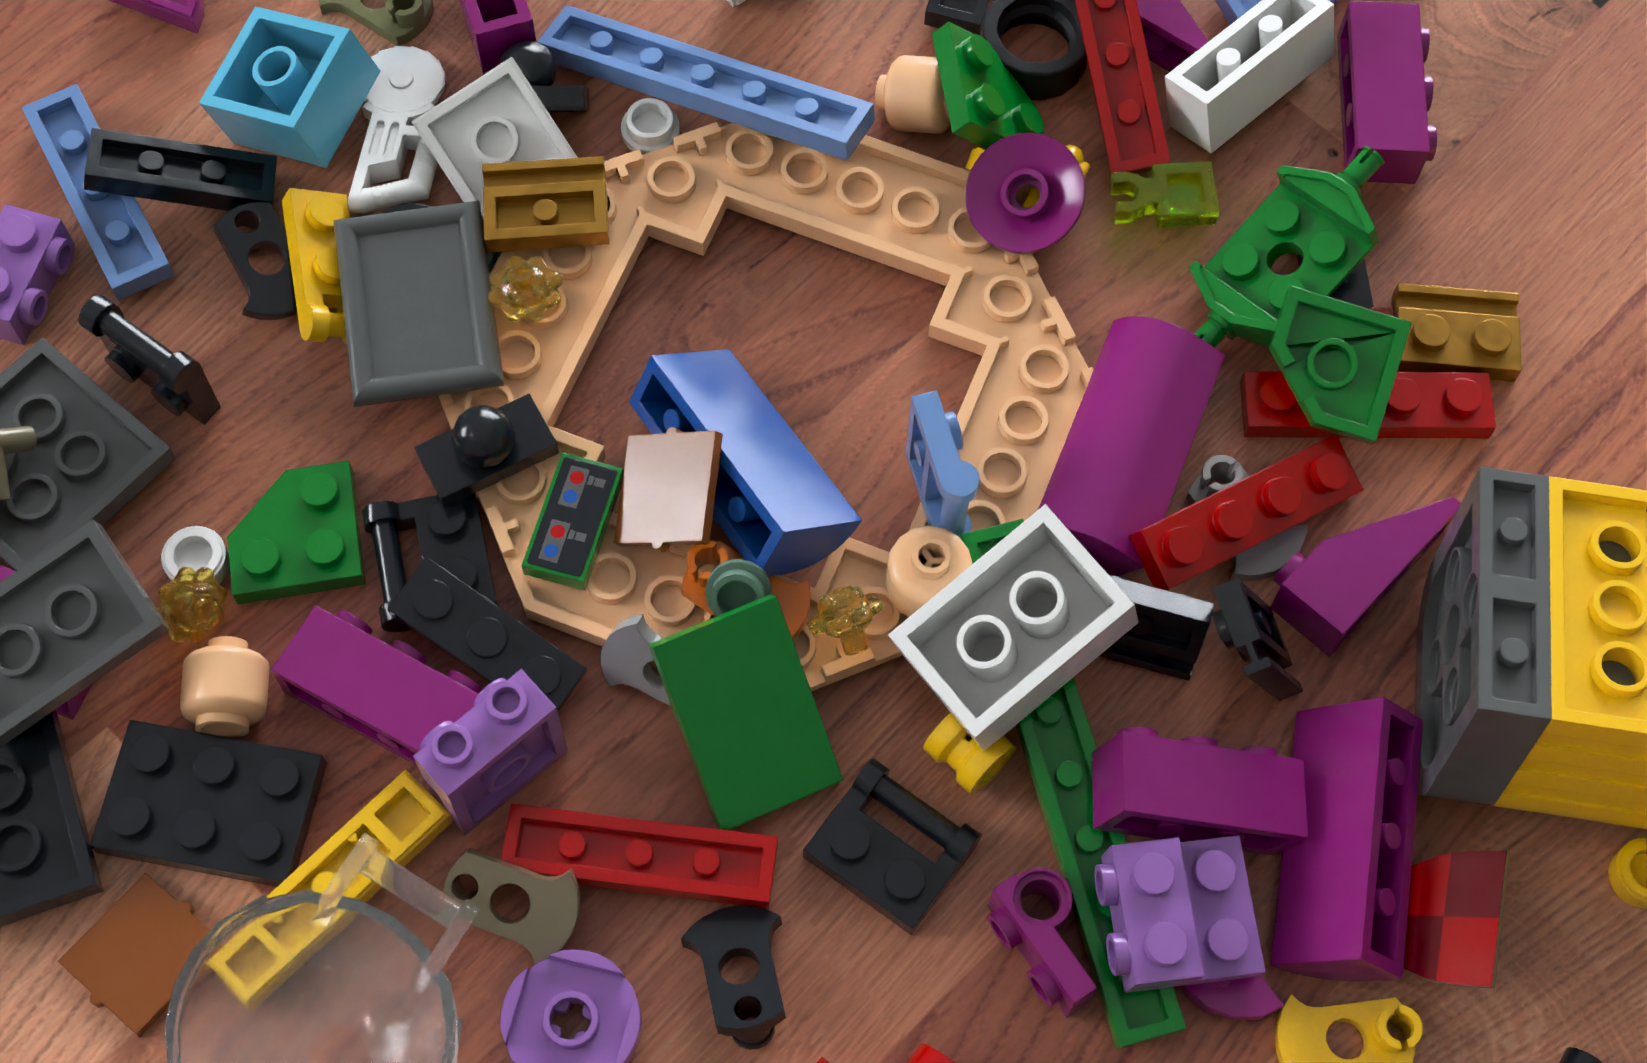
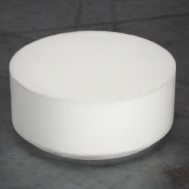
[161,526,230,593]

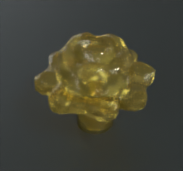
[488,256,562,322]
[157,567,228,642]
[807,585,885,656]

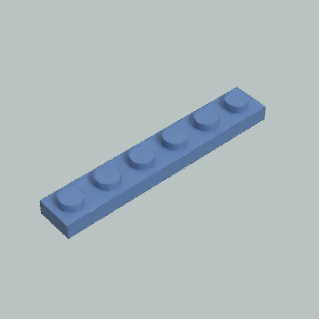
[537,5,875,161]

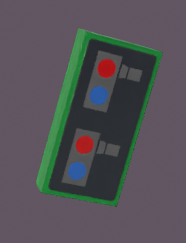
[521,452,623,591]

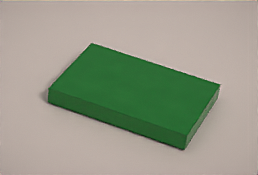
[648,594,843,830]

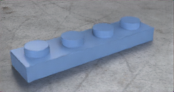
[21,84,175,301]

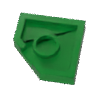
[932,22,1044,148]
[1269,285,1412,445]
[227,460,366,605]

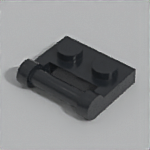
[78,295,221,425]
[362,493,498,632]
[803,758,982,935]

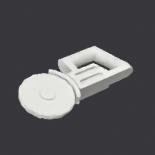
[348,46,446,214]

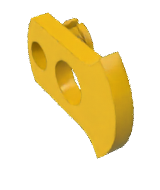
[1274,994,1423,1063]

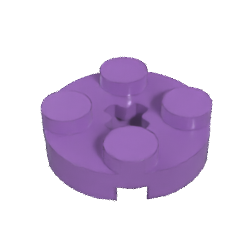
[500,949,642,1063]

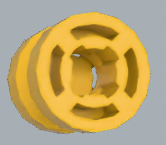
[923,713,1017,795]

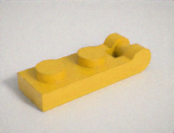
[281,188,351,344]

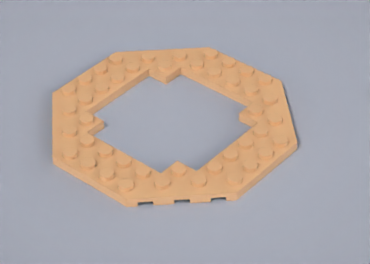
[437,122,1094,692]

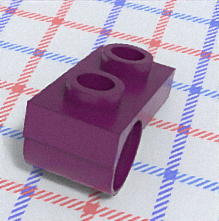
[987,868,1097,1018]

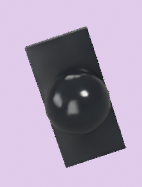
[465,40,589,112]
[414,393,559,507]

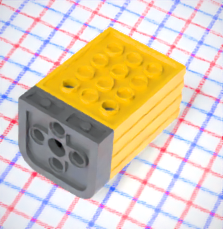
[1415,466,1647,829]

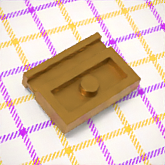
[482,156,610,253]
[1392,283,1522,382]

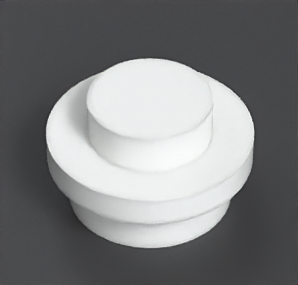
[621,98,680,155]

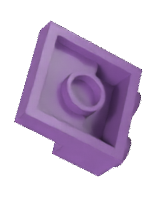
[0,204,75,345]
[413,669,568,835]
[1095,835,1266,993]

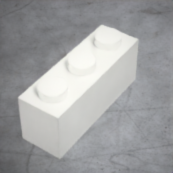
[1165,0,1335,153]

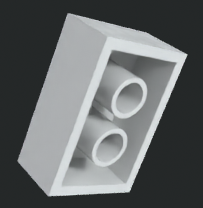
[888,504,1139,751]

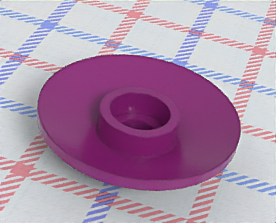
[965,133,1086,254]

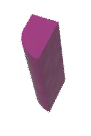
[1038,316,1225,576]
[1271,697,1423,981]

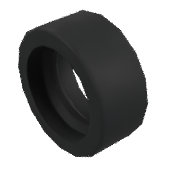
[981,0,1087,101]

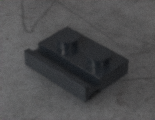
[1099,575,1214,681]
[1212,578,1303,701]

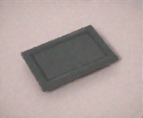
[334,201,504,407]

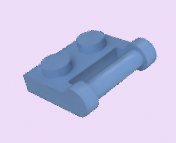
[905,390,980,537]

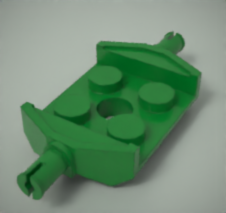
[1189,146,1385,348]

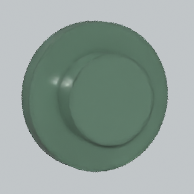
[705,559,772,616]

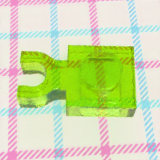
[1109,161,1220,228]

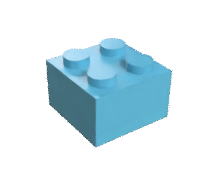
[199,6,381,168]

